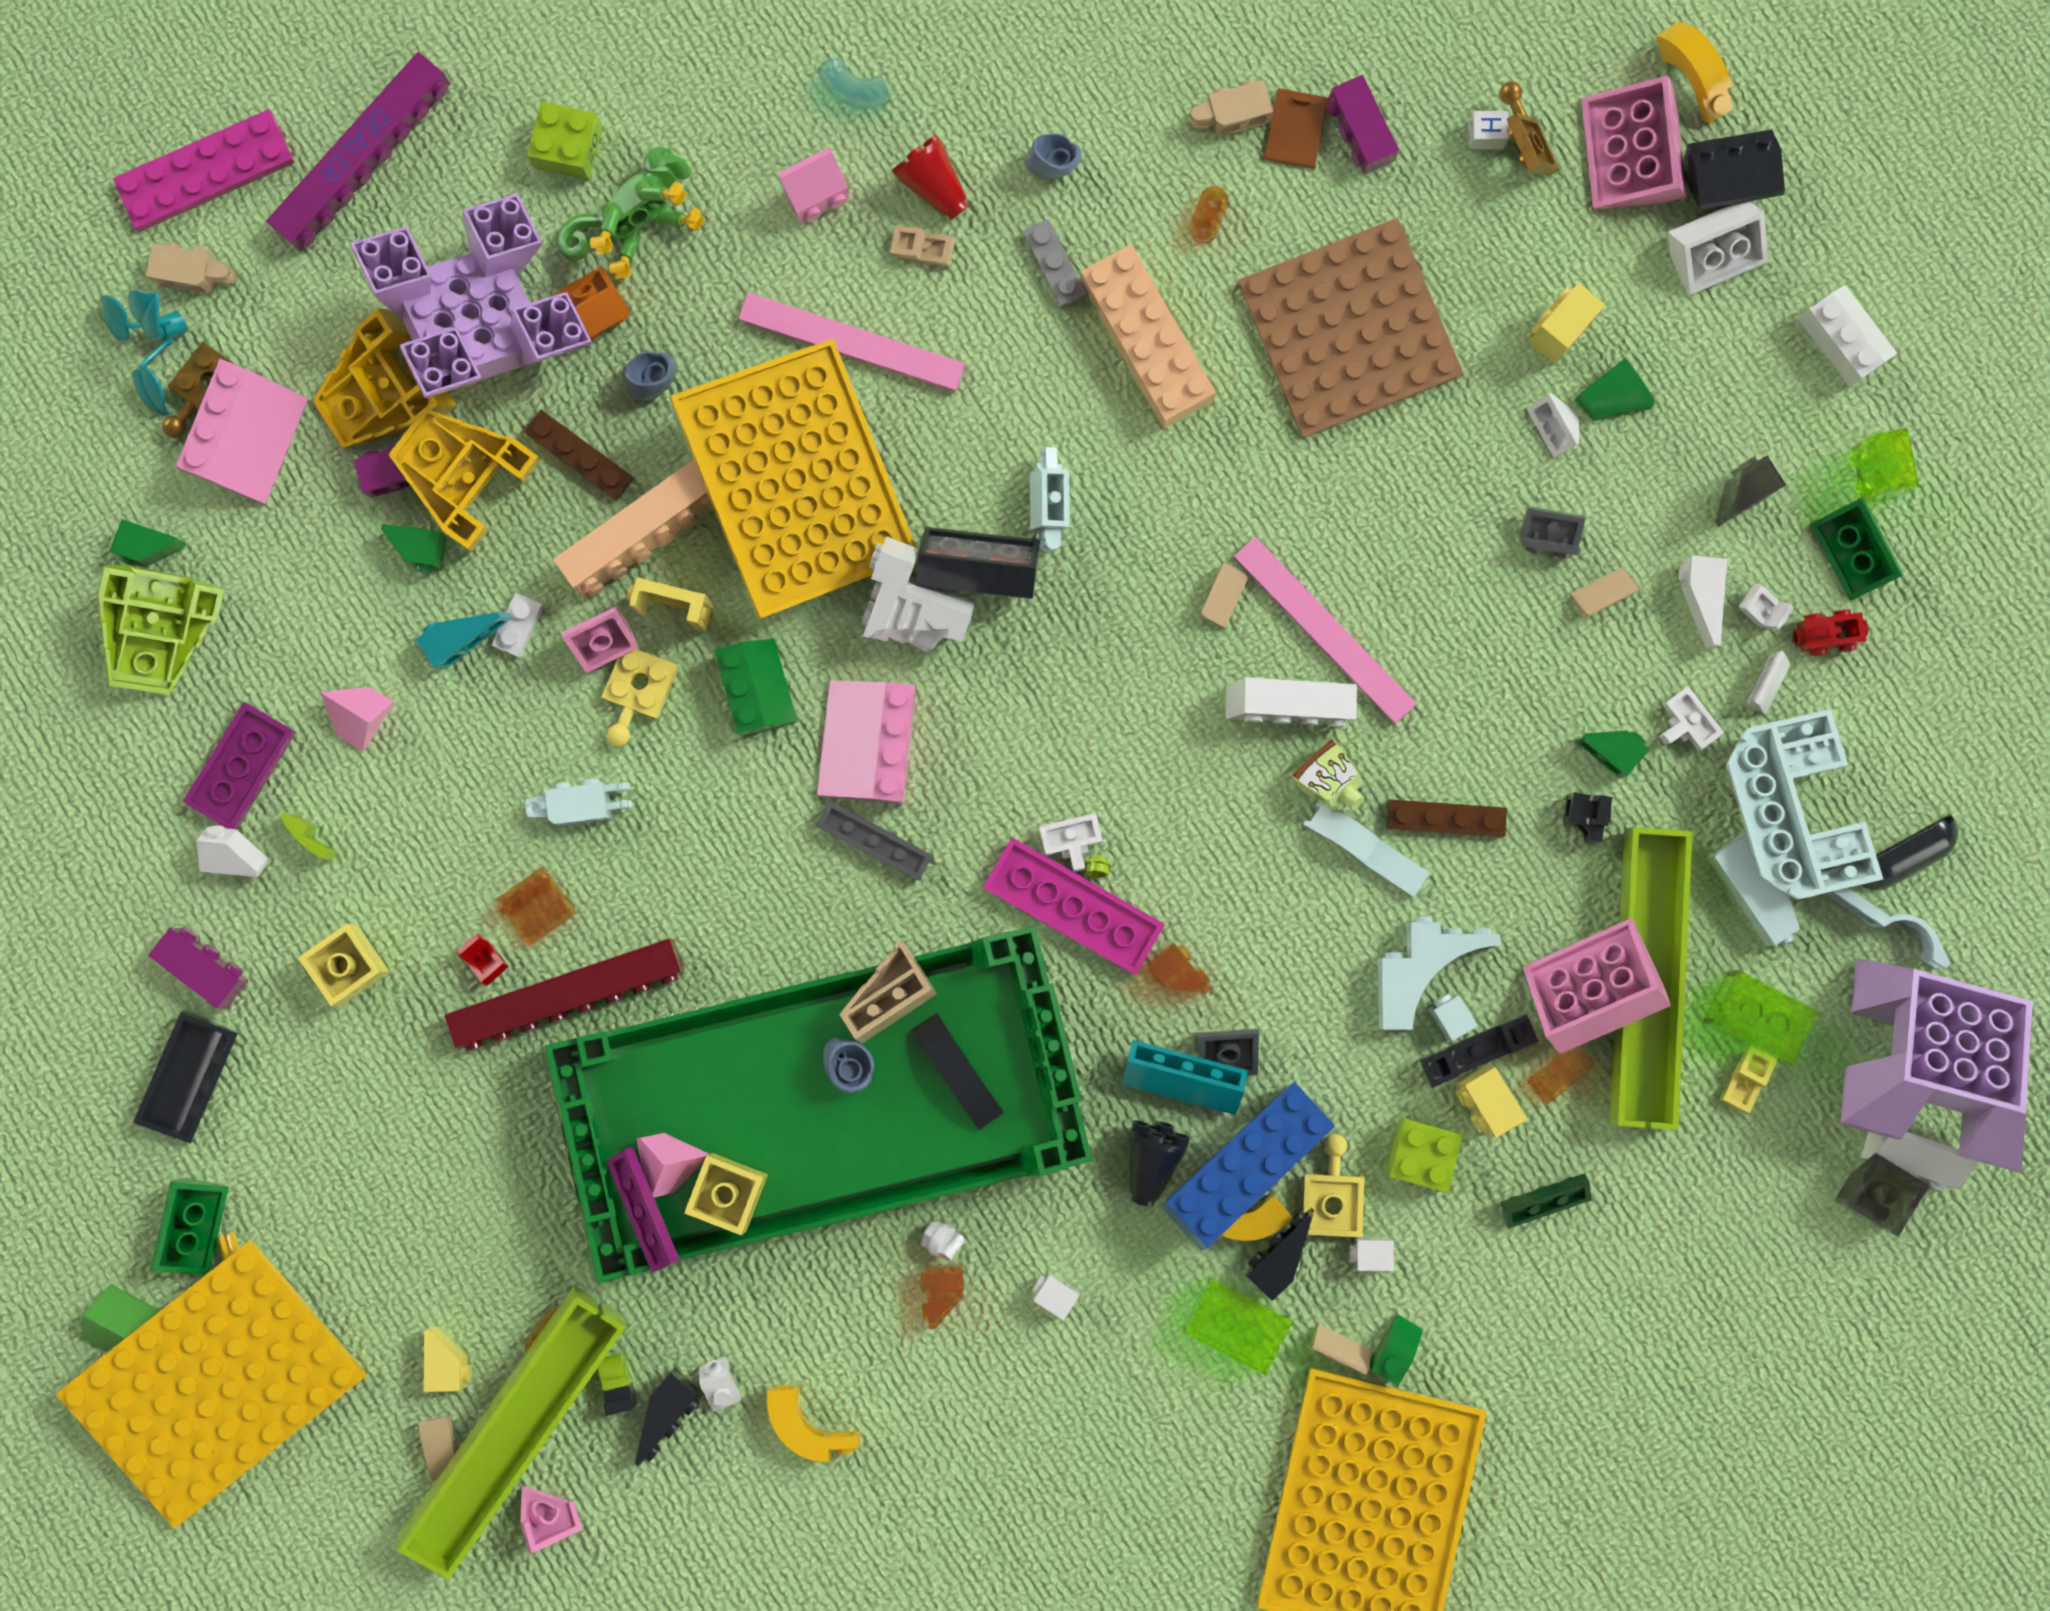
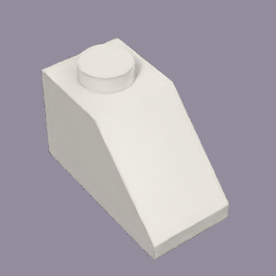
[196,826,268,877]

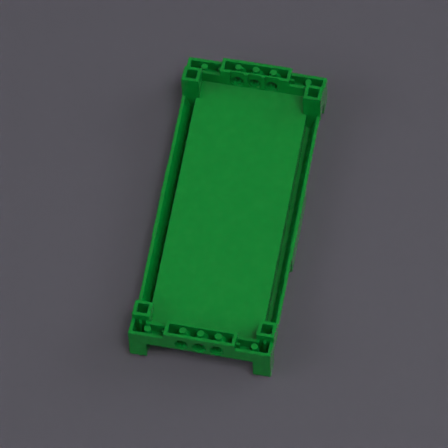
[540,926,1093,1284]

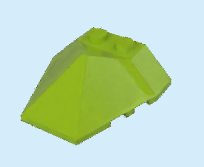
[97,565,224,695]

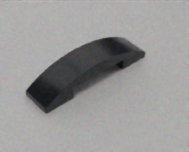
[912,1013,1005,1130]
[1419,1014,1539,1088]

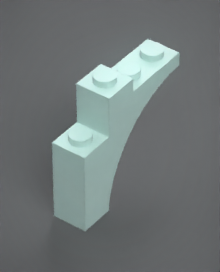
[1378,917,1501,1030]

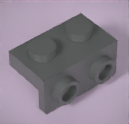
[1519,506,1586,558]

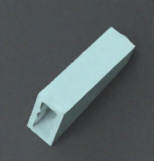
[1706,832,1800,947]

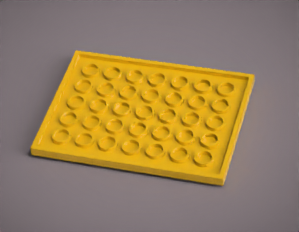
[669,338,919,619]
[55,1239,367,1529]
[1256,1367,1487,1611]

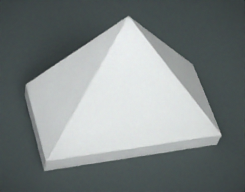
[1527,393,1579,459]

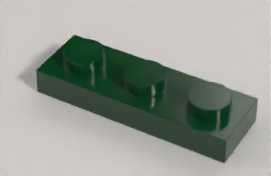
[1501,1173,1592,1229]

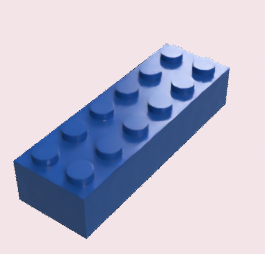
[1160,1081,1335,1251]

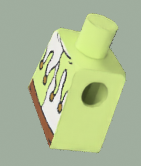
[1291,738,1365,811]

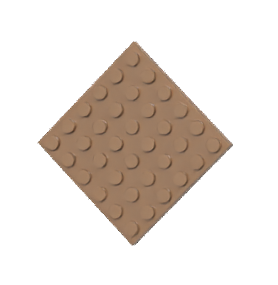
[1238,218,1464,439]

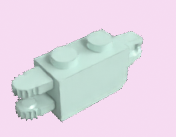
[1030,448,1070,553]
[525,779,632,827]

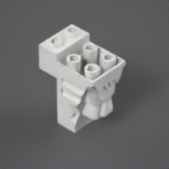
[861,537,975,652]

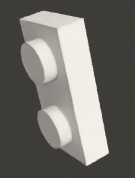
[492,593,544,658]

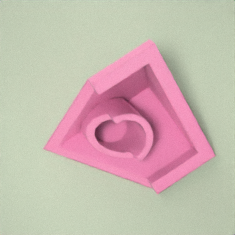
[320,687,395,751]
[637,1133,709,1197]
[520,1485,582,1553]

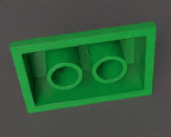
[714,638,798,738]

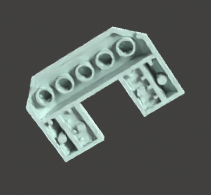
[1726,709,1883,900]

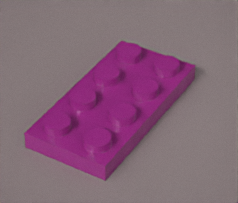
[183,702,297,830]

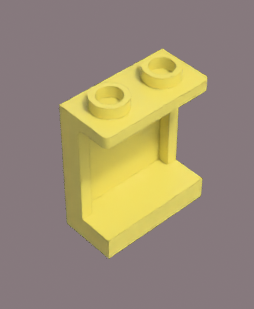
[627,577,713,632]

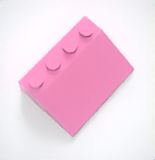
[1581,76,1687,210]
[176,359,308,505]
[817,680,917,805]
[1523,918,1671,1054]

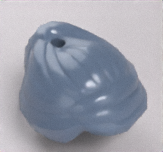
[1025,133,1082,180]
[625,351,675,402]
[823,1038,875,1094]

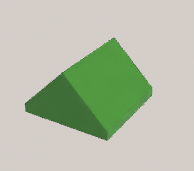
[81,1284,160,1352]

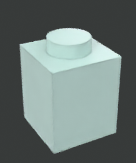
[1429,993,1478,1041]

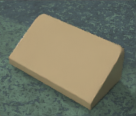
[1199,562,1249,629]
[1570,567,1639,619]
[1309,1325,1371,1375]

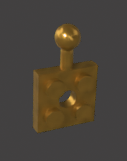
[1499,81,1559,176]
[162,341,236,438]

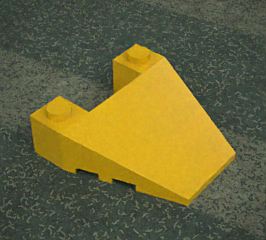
[313,308,457,448]
[388,408,541,553]

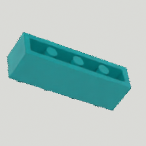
[1121,1040,1248,1115]

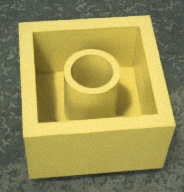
[1529,282,1605,364]
[298,923,390,1006]
[1454,1065,1527,1138]
[684,1153,768,1235]

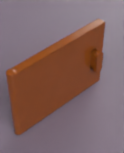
[1263,88,1328,169]

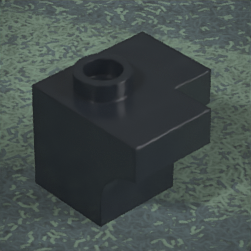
[1563,792,1613,844]

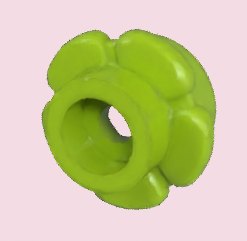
[1084,855,1112,878]

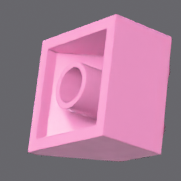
[778,147,850,223]
[561,607,639,673]

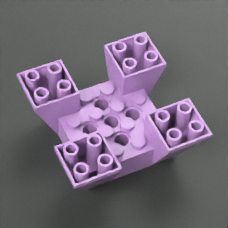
[350,193,592,398]
[1840,958,2033,1173]

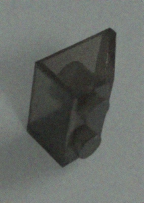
[1716,455,1786,527]
[1834,1153,1929,1237]

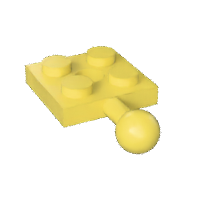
[601,649,679,747]
[1302,1134,1365,1237]

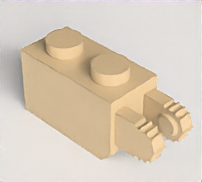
[1189,80,1273,136]
[146,242,237,294]

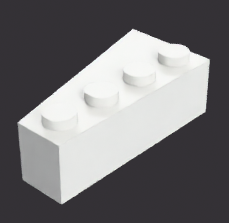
[1226,677,1357,727]

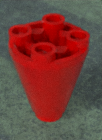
[891,134,969,220]

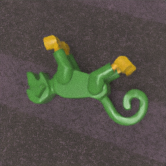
[557,147,706,279]

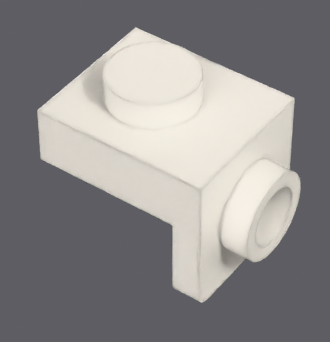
[1738,584,1794,630]
[699,1357,741,1412]

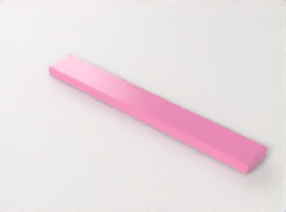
[739,292,965,392]
[1234,537,1417,724]

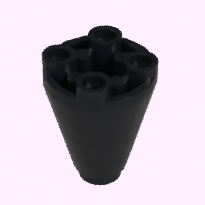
[1130,1120,1190,1207]

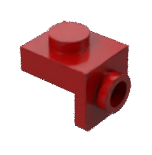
[456,934,509,986]

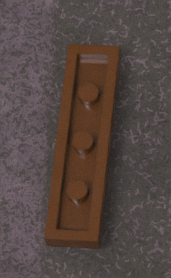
[524,409,634,501]
[1387,799,1507,837]

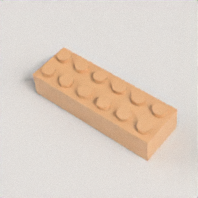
[1080,244,1216,429]
[553,459,715,598]

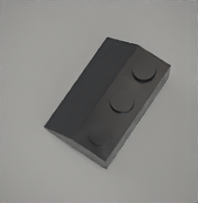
[1683,129,1785,210]

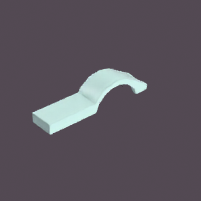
[1302,802,1430,898]
[1825,888,1950,969]

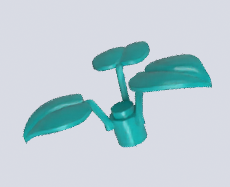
[100,290,187,415]

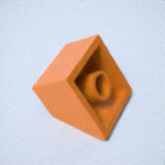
[553,265,631,340]

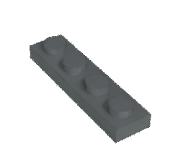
[816,800,933,881]

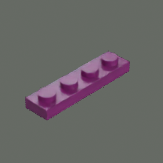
[606,1147,679,1273]

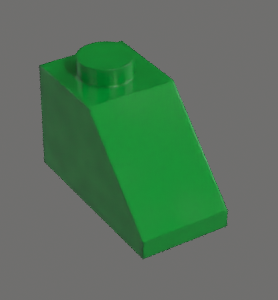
[109,519,187,566]
[381,524,447,574]
[1575,730,1650,779]
[1369,1314,1423,1386]

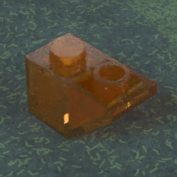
[1145,943,1211,993]
[921,1263,964,1329]

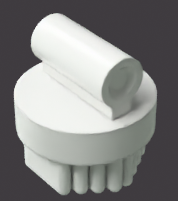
[921,1222,965,1261]

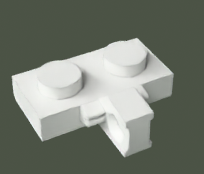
[1658,686,1724,751]
[1039,813,1103,872]

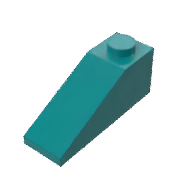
[415,612,513,668]

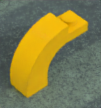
[1656,21,1733,123]
[1222,1193,1293,1241]
[767,1385,861,1462]

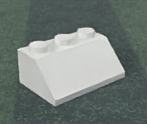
[1668,201,1768,295]
[1798,285,1898,388]
[1861,1132,1979,1192]

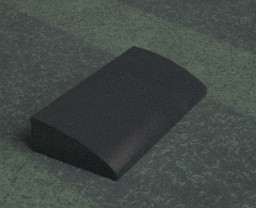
[133,1010,238,1144]

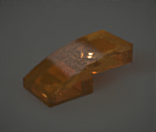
[1528,1046,1595,1104]

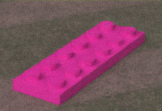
[113,109,295,232]
[983,837,1165,976]

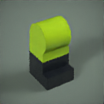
[598,1353,637,1416]

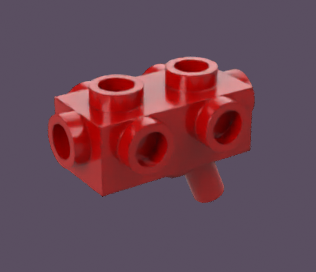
[1793,609,1869,657]

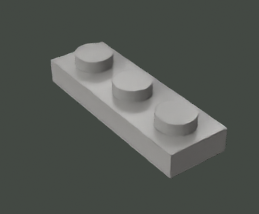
[1023,219,1086,309]

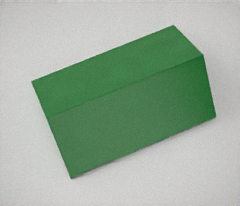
[1810,497,1904,601]
[150,1178,229,1275]

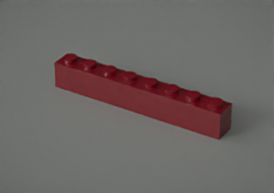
[445,938,685,1052]

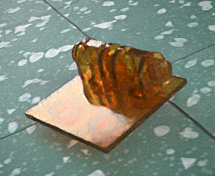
[496,866,577,947]

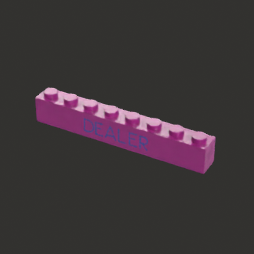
[266,51,451,252]

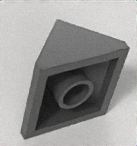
[1196,1029,1259,1075]

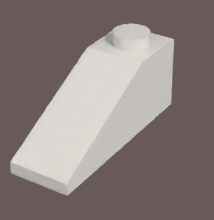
[1679,555,1727,650]

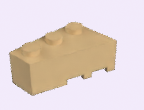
[839,940,937,1044]

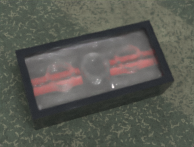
[916,527,1040,599]

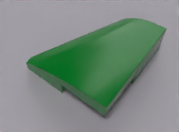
[1575,358,1656,421]

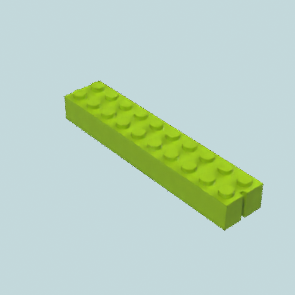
[1609,827,1693,1130]
[397,1286,626,1580]

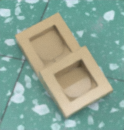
[890,226,955,267]
[418,1416,459,1480]

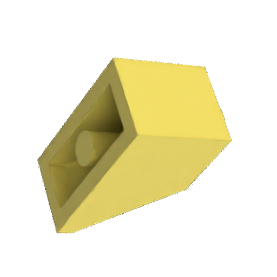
[424,1326,472,1392]

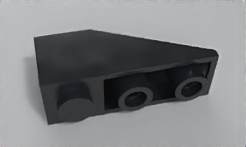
[1246,1207,1314,1301]
[635,1368,701,1466]

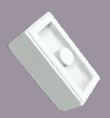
[1746,651,1790,715]

